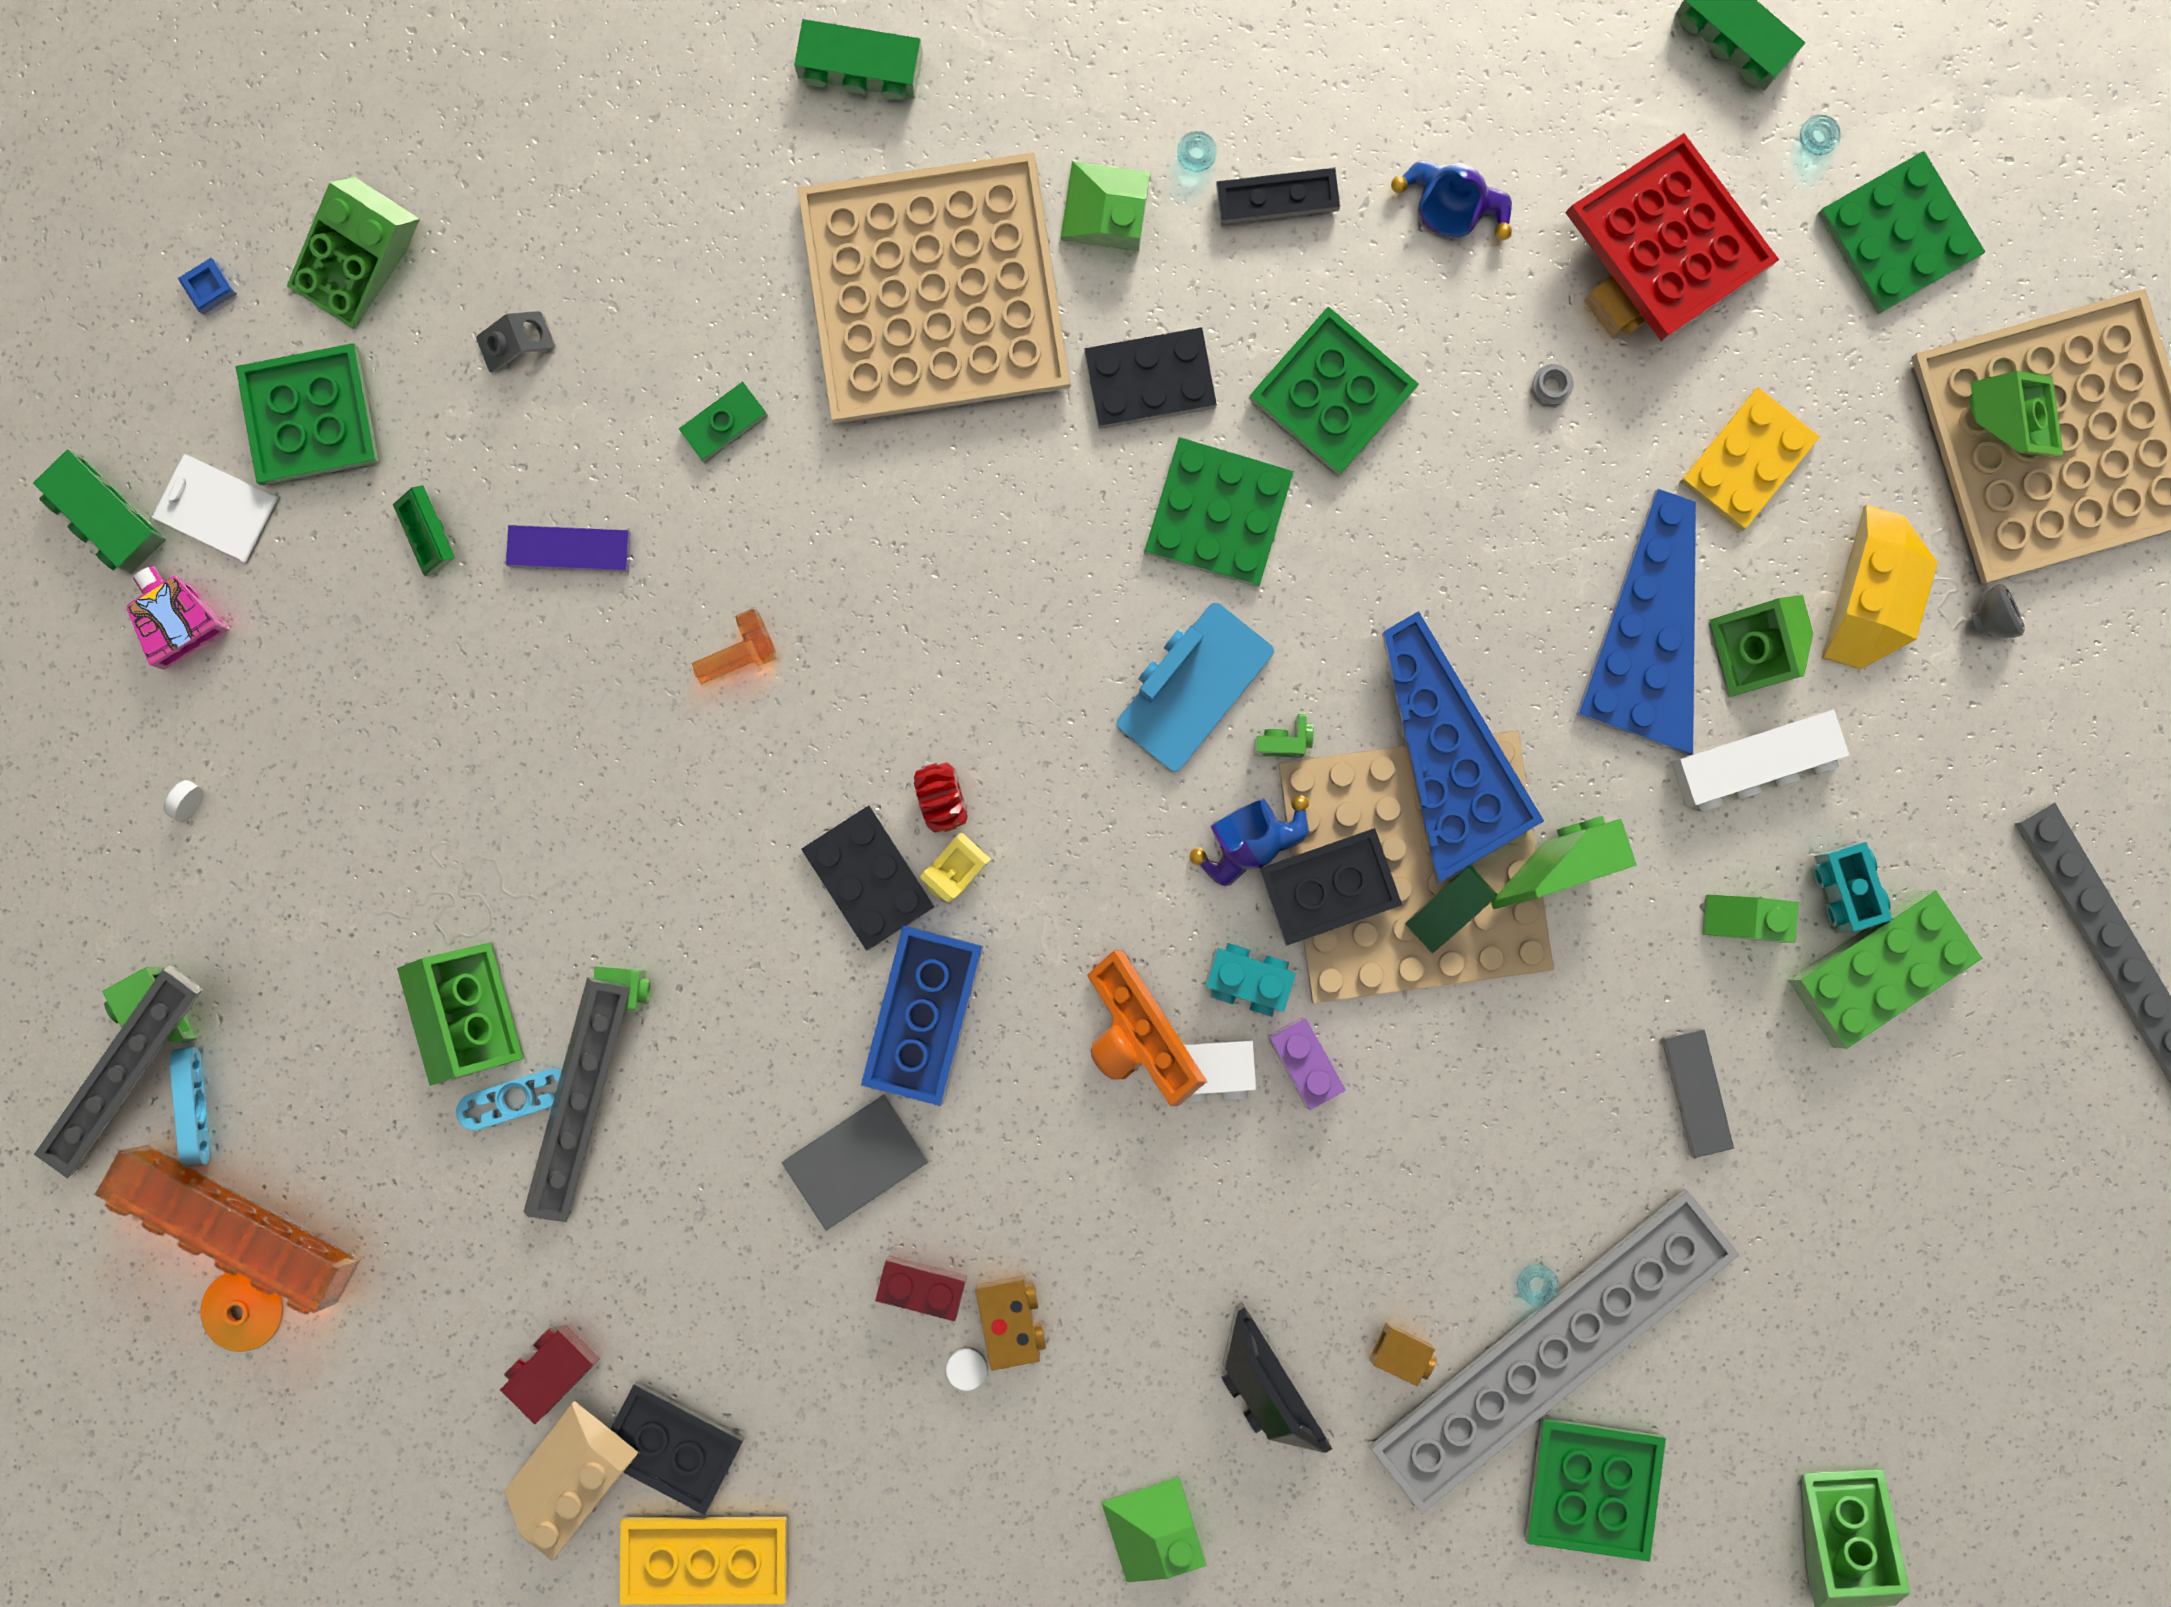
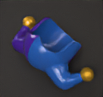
[1391,161,1512,241]
[1189,795,1309,886]

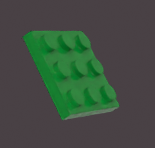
[1818,151,1985,315]
[1249,306,1419,476]
[235,343,379,486]
[1144,437,1294,588]
[1525,1417,1666,1562]

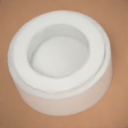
[164,780,203,822]
[946,1347,988,1391]

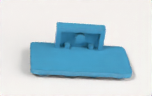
[1117,603,1274,772]

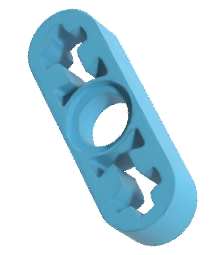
[170,1047,210,1167]
[456,1068,562,1130]

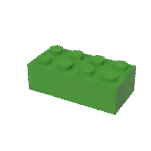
[1788,890,1983,1049]

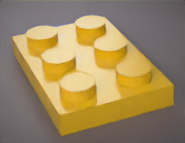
[1680,387,1820,531]

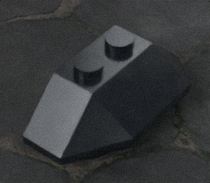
[1221,1302,1332,1453]

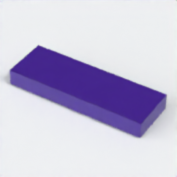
[506,525,631,572]

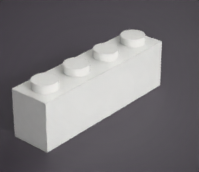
[1671,709,1850,812]

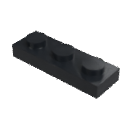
[1216,168,1340,225]

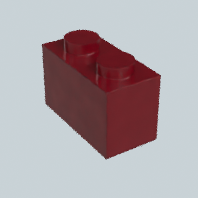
[875,1255,968,1322]
[500,1325,600,1425]

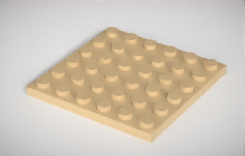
[798,152,1070,424]
[1911,289,2171,585]
[1278,730,1554,1003]

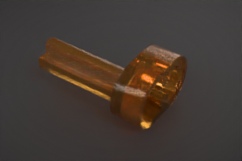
[691,607,777,685]

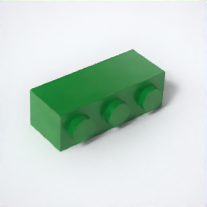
[1675,0,1806,91]
[794,19,923,100]
[33,449,166,573]

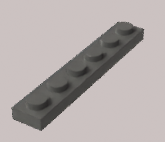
[34,965,203,1178]
[523,977,630,1222]

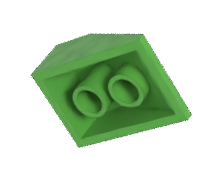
[1491,815,1637,910]
[1801,1469,1910,1607]

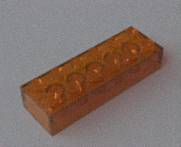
[95,1145,361,1314]

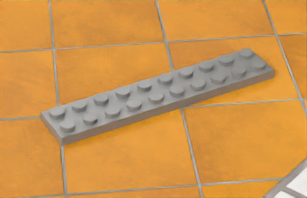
[1369,1189,1739,1514]

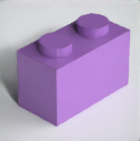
[1267,1017,1346,1110]

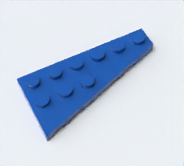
[1576,489,1696,756]
[1382,611,1544,884]

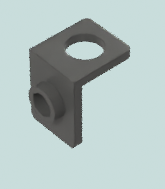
[476,311,555,372]

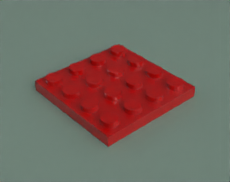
[1565,133,1779,342]

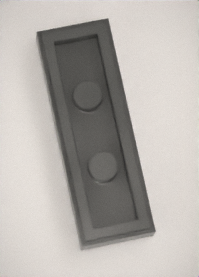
[1662,1029,1734,1158]

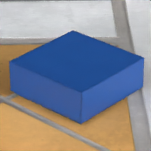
[178,257,237,315]

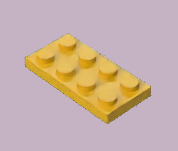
[620,1517,787,1605]

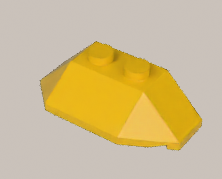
[1822,505,1938,669]

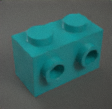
[1813,841,1893,933]
[1204,943,1296,1017]

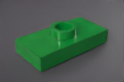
[678,381,768,463]
[393,485,455,576]

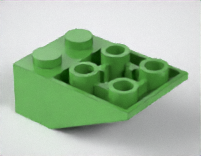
[287,177,420,328]

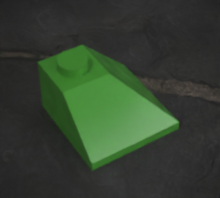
[1061,161,1150,251]
[1969,371,2064,457]
[1710,595,1813,697]
[1102,1476,1207,1582]

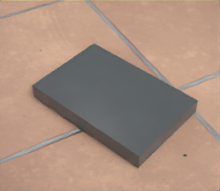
[781,1094,929,1231]

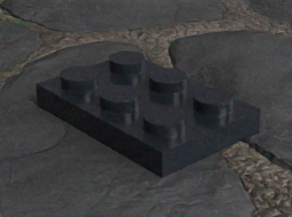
[1084,327,1217,429]
[801,805,935,951]
[1258,828,1402,946]
[610,1382,745,1515]

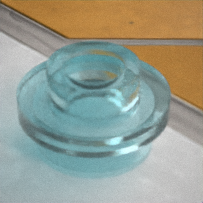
[1800,115,1841,155]
[1177,131,1217,172]
[1517,1264,1558,1306]

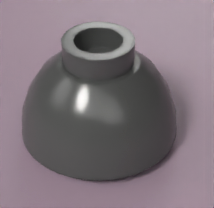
[1971,584,2025,638]

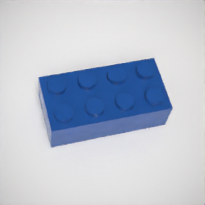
[861,926,984,1106]

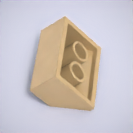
[504,1401,639,1561]

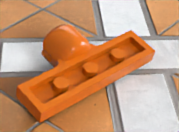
[1087,950,1207,1106]

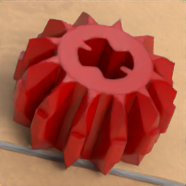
[914,762,968,833]

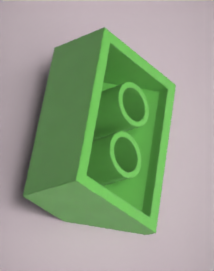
[397,942,523,1086]

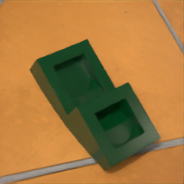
[1405,865,1498,954]

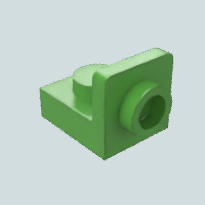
[1254,713,1314,758]
[594,967,651,1011]

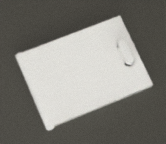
[152,454,278,563]

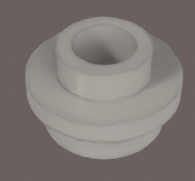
[1532,364,1573,405]

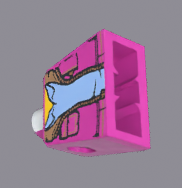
[127,566,229,670]

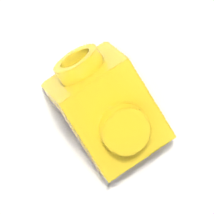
[920,832,991,903]

